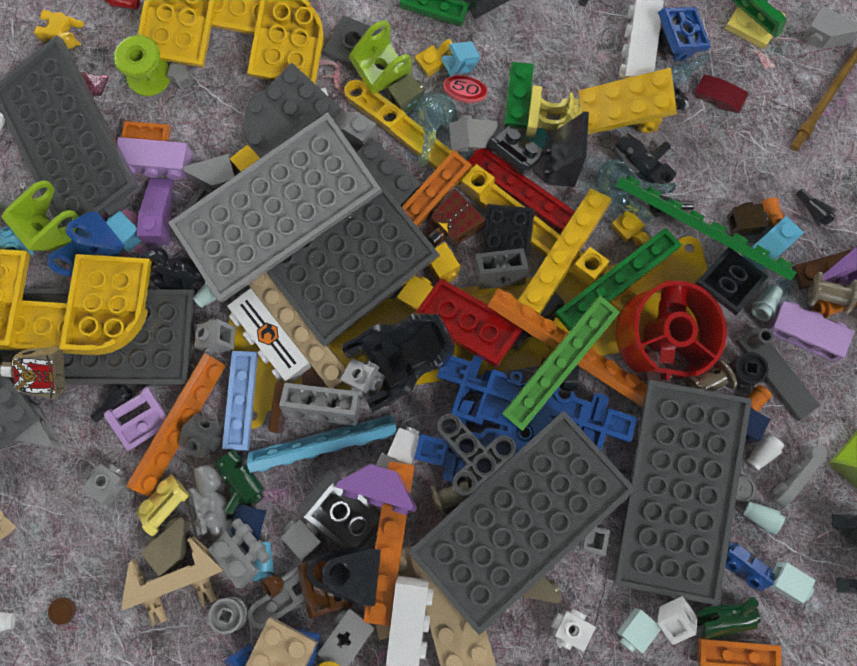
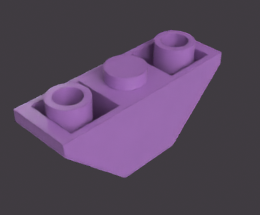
[336,464,417,515]

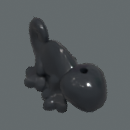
[140,247,205,295]

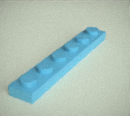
[247,414,397,473]

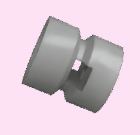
[208,596,250,635]

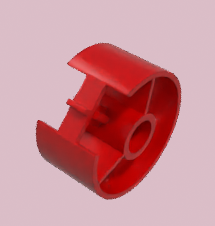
[615,280,727,381]

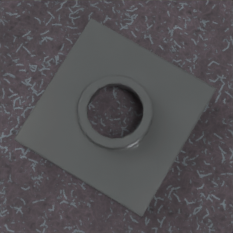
[323,15,381,68]

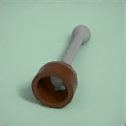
[261,553,319,599]

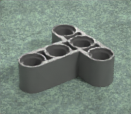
[437,414,516,497]

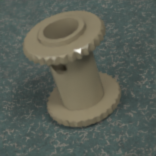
[808,272,857,314]
[684,359,737,392]
[431,477,472,519]

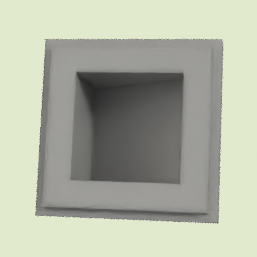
[580,527,610,556]

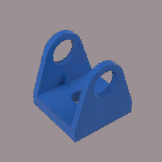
[46,211,125,277]

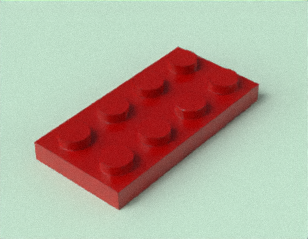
[415,278,523,368]

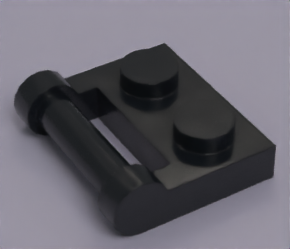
[486,125,545,176]

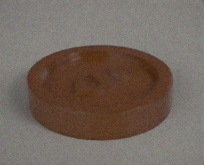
[302,368,326,387]
[48,597,76,625]

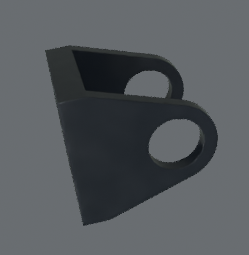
[306,547,381,606]

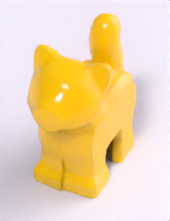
[34,9,84,50]

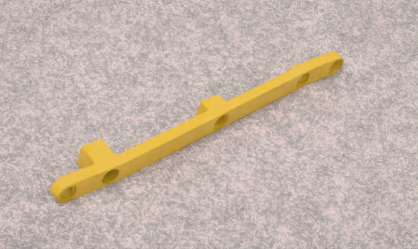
[344,80,638,312]

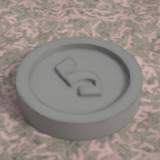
[736,476,756,502]

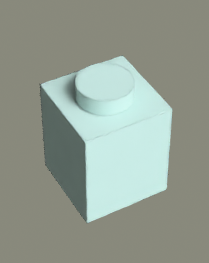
[770,562,816,603]
[616,608,661,654]

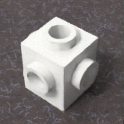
[551,608,596,652]

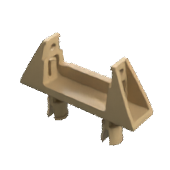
[121,536,224,626]

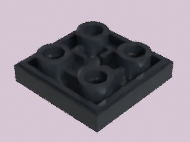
[482,204,535,257]

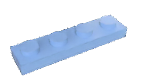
[222,351,258,451]

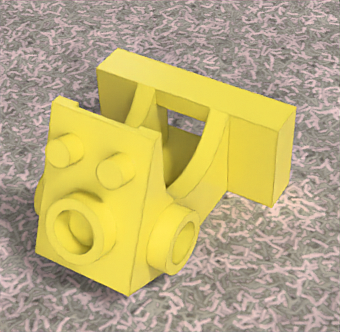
[526,85,582,138]

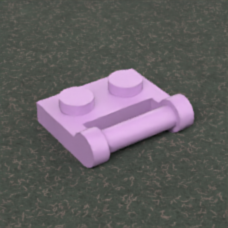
[104,386,167,451]

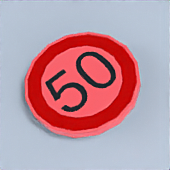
[443,75,488,104]

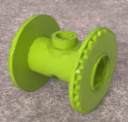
[113,35,170,97]

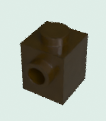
[727,202,769,236]

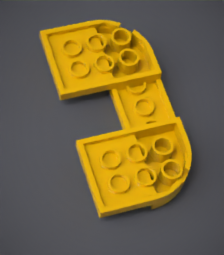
[138,0,324,84]
[0,249,152,355]

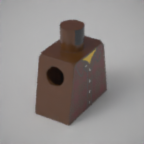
[427,188,486,247]

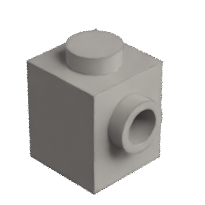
[281,519,324,561]

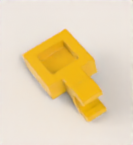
[415,39,453,77]
[611,209,651,248]

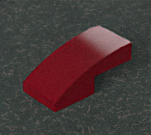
[695,74,749,113]

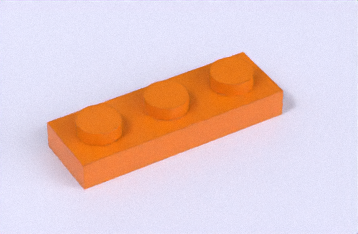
[698,638,781,666]

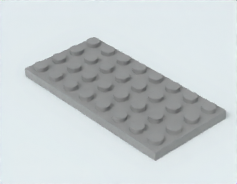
[168,112,383,303]

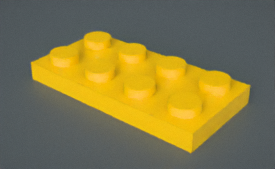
[578,67,677,135]

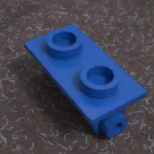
[725,541,775,592]

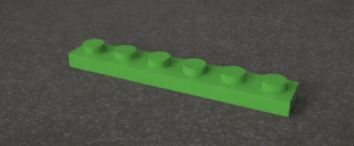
[501,296,620,431]

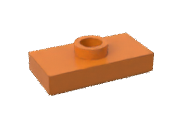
[121,121,171,142]

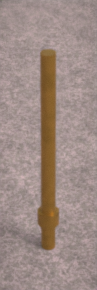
[790,46,857,151]

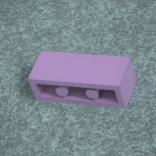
[117,137,193,180]
[767,301,855,362]

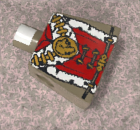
[0,346,66,400]

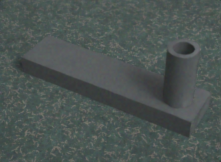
[735,326,820,421]

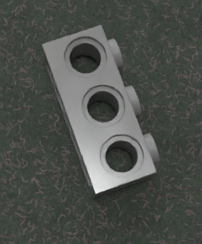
[279,383,361,426]

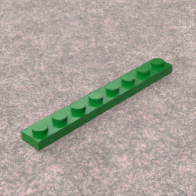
[616,175,797,281]

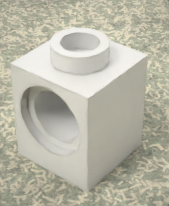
[387,426,420,465]
[657,596,698,645]

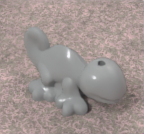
[186,465,233,538]

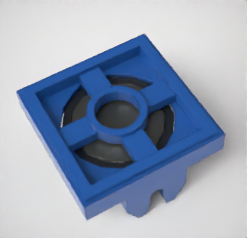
[658,7,711,61]

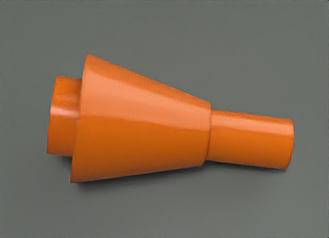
[813,300,857,319]

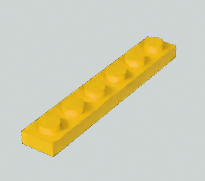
[518,188,612,315]

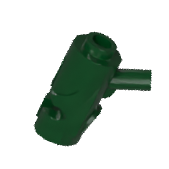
[215,450,265,515]
[696,597,761,639]

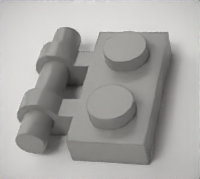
[208,518,270,589]

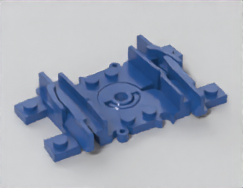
[414,355,638,483]

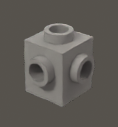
[194,319,236,356]
[340,358,386,398]
[81,463,129,505]

